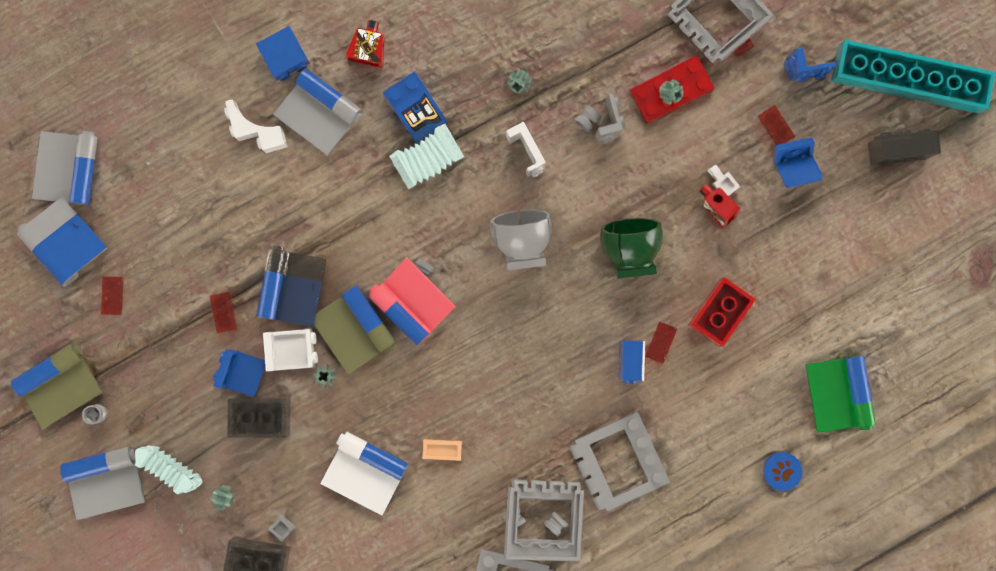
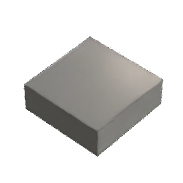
[267,514,296,542]

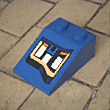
[383,71,448,143]

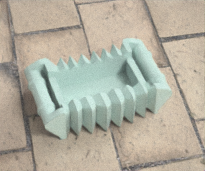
[389,124,464,189]
[135,446,203,494]

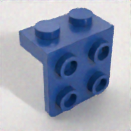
[784,48,837,82]
[773,137,823,188]
[213,349,266,397]

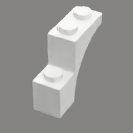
[224,99,288,153]

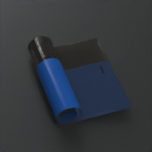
[256,245,327,327]

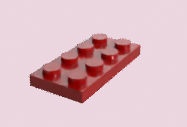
[629,55,715,124]

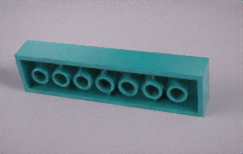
[831,39,996,114]

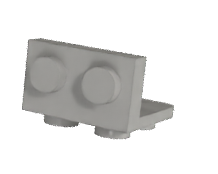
[595,93,625,144]

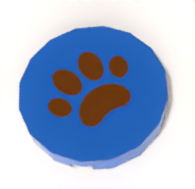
[763,452,802,491]

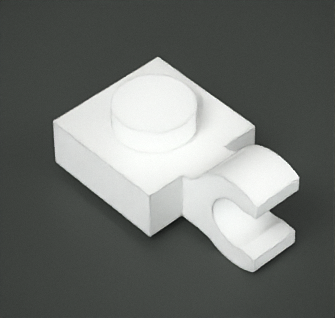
[707,165,740,196]

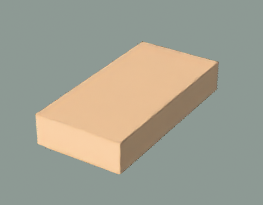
[422,439,462,461]

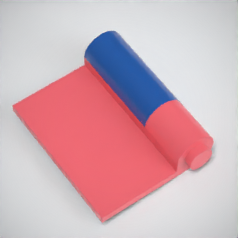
[368,257,456,346]

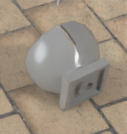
[490,209,553,270]

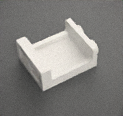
[506,122,546,178]
[263,329,318,371]

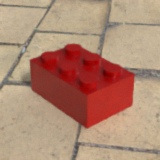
[688,277,756,347]

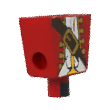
[346,20,385,68]
[699,184,741,229]

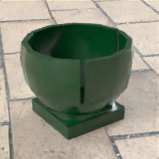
[600,218,663,279]

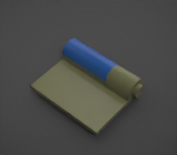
[314,285,396,375]
[11,344,103,430]

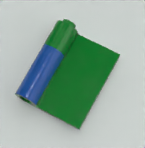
[805,355,876,433]

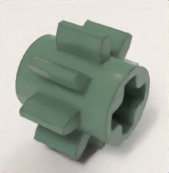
[507,69,532,94]
[659,79,683,105]
[312,364,337,388]
[211,485,235,511]

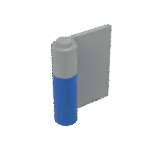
[273,69,363,156]
[60,446,145,520]

